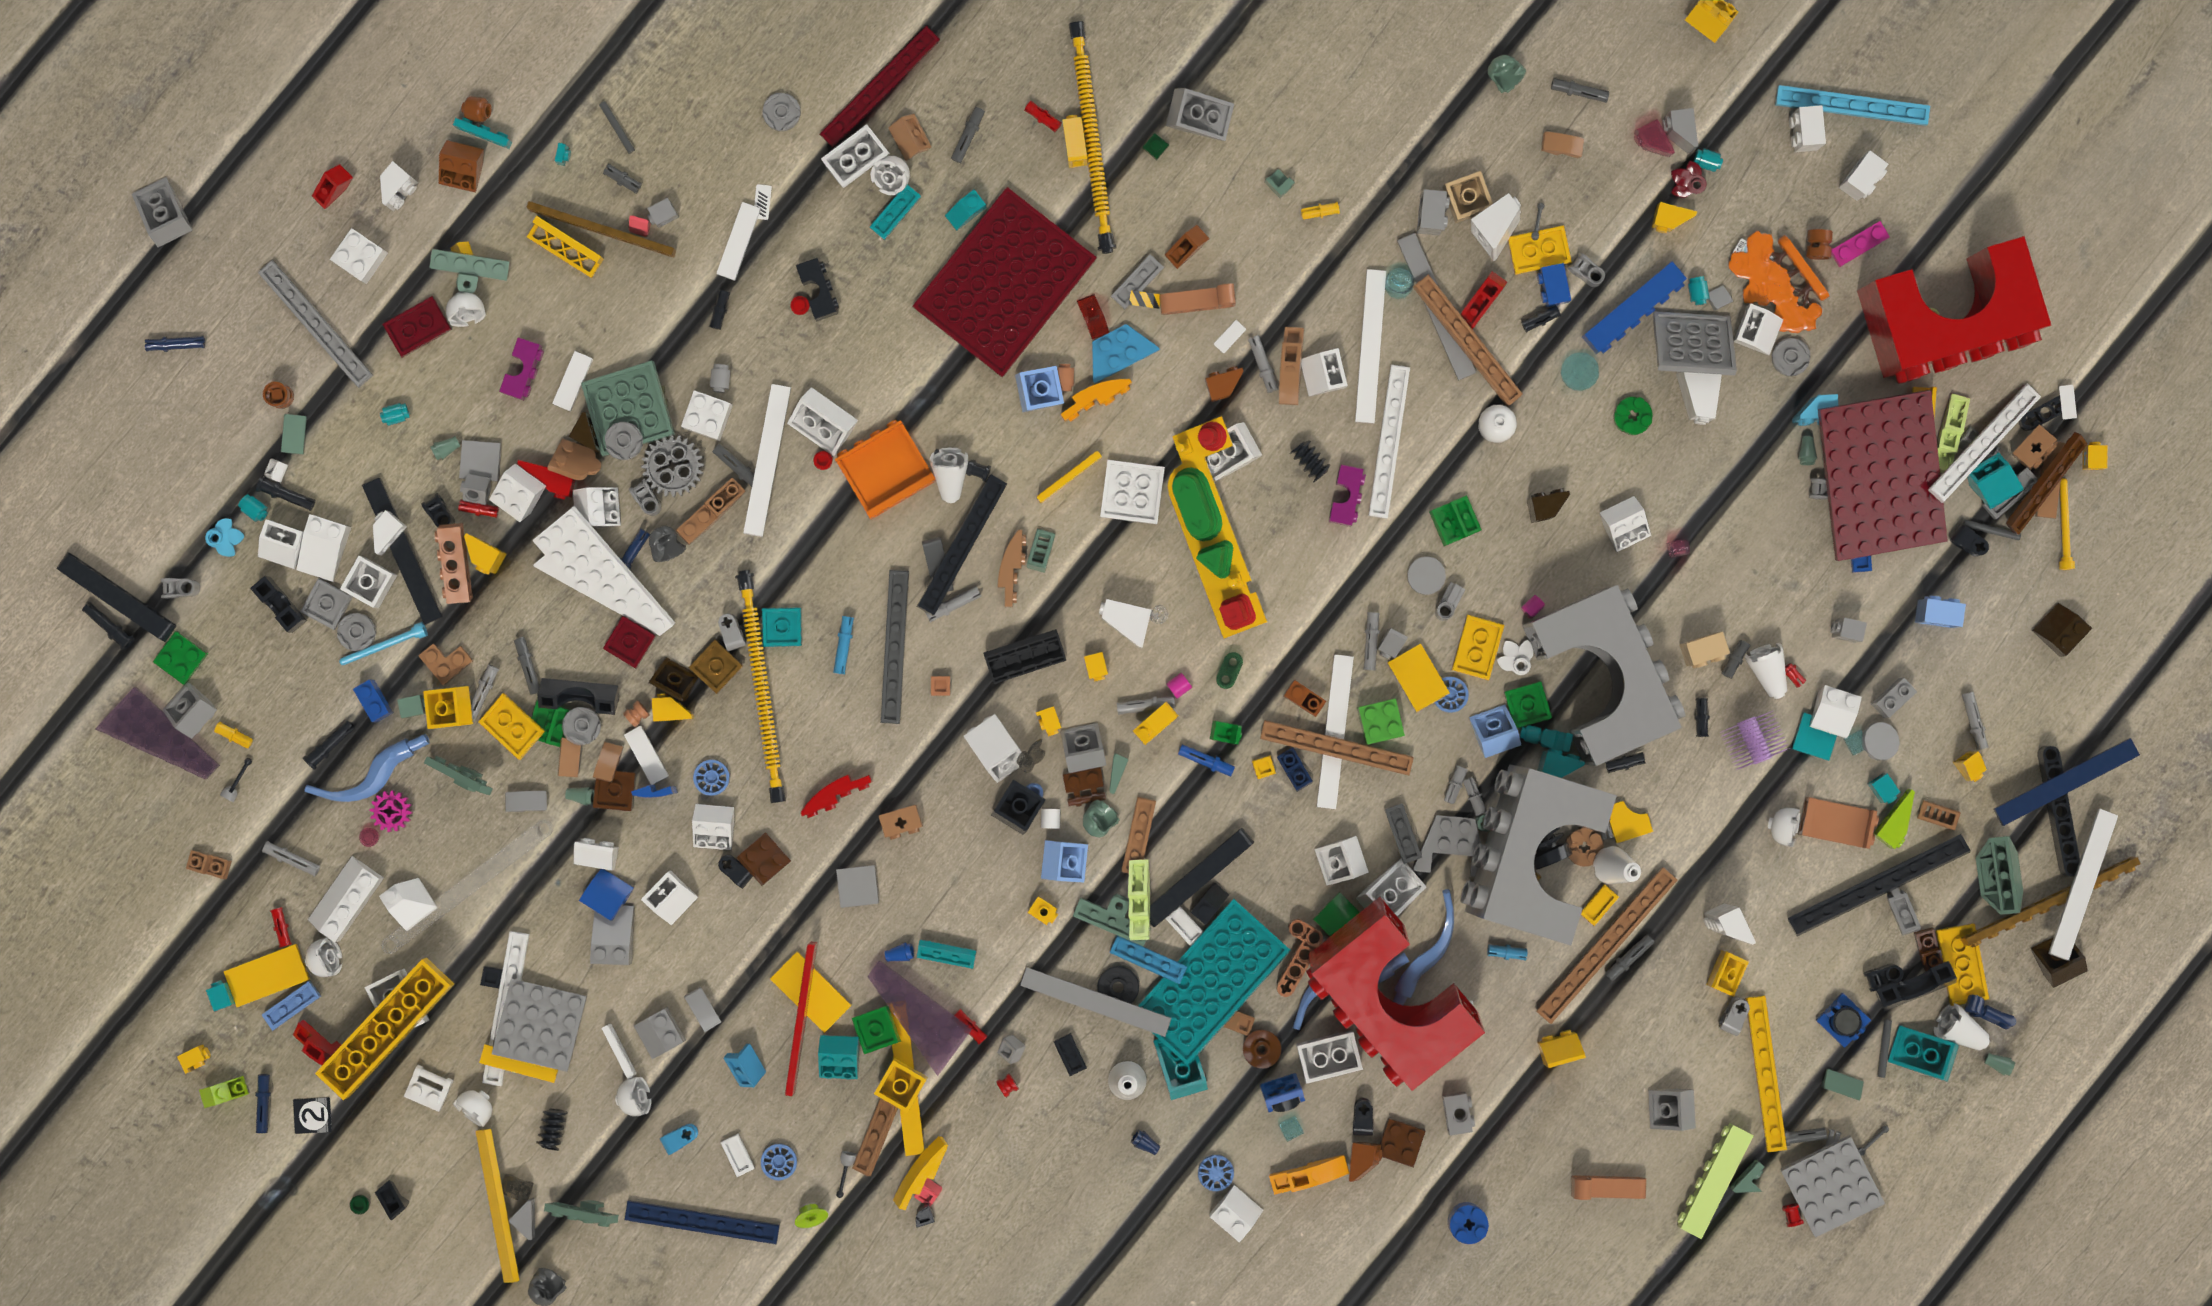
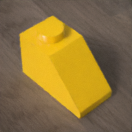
[1651,202,1697,233]
[652,694,694,722]
[1133,702,1179,745]
[1953,751,1987,782]

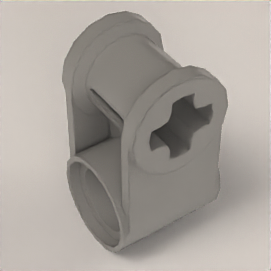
[1567,253,1605,287]
[629,478,661,516]
[1809,478,1828,500]
[161,578,200,598]
[718,614,746,652]
[1718,997,1750,1036]

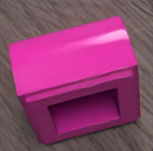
[1521,595,1545,619]
[1166,673,1192,699]

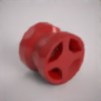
[996,1073,1019,1098]

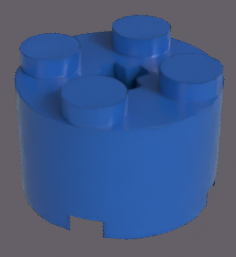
[1447,1202,1489,1244]

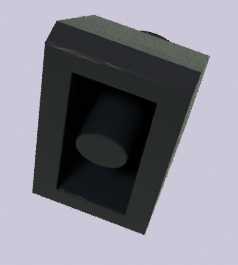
[1190,882,1229,925]

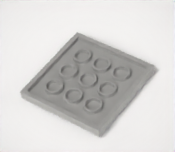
[1653,311,1737,375]
[492,978,587,1072]
[1780,1135,1885,1238]

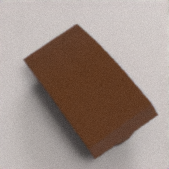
[1914,928,1943,972]

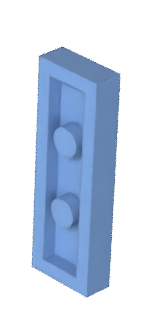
[262,981,321,1031]

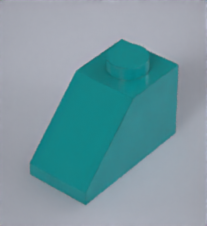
[945,189,987,231]

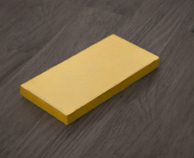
[1935,923,1989,1006]
[224,944,310,1007]
[770,951,852,1033]

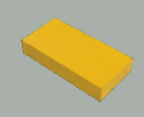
[1581,884,1619,926]

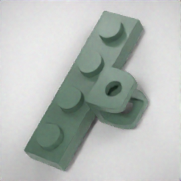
[429,248,510,293]
[424,756,493,795]
[1073,894,1151,946]
[544,1200,619,1227]

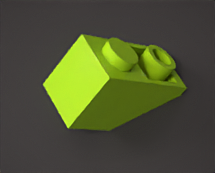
[199,1076,249,1108]

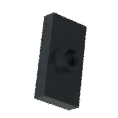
[1053,1033,1087,1076]

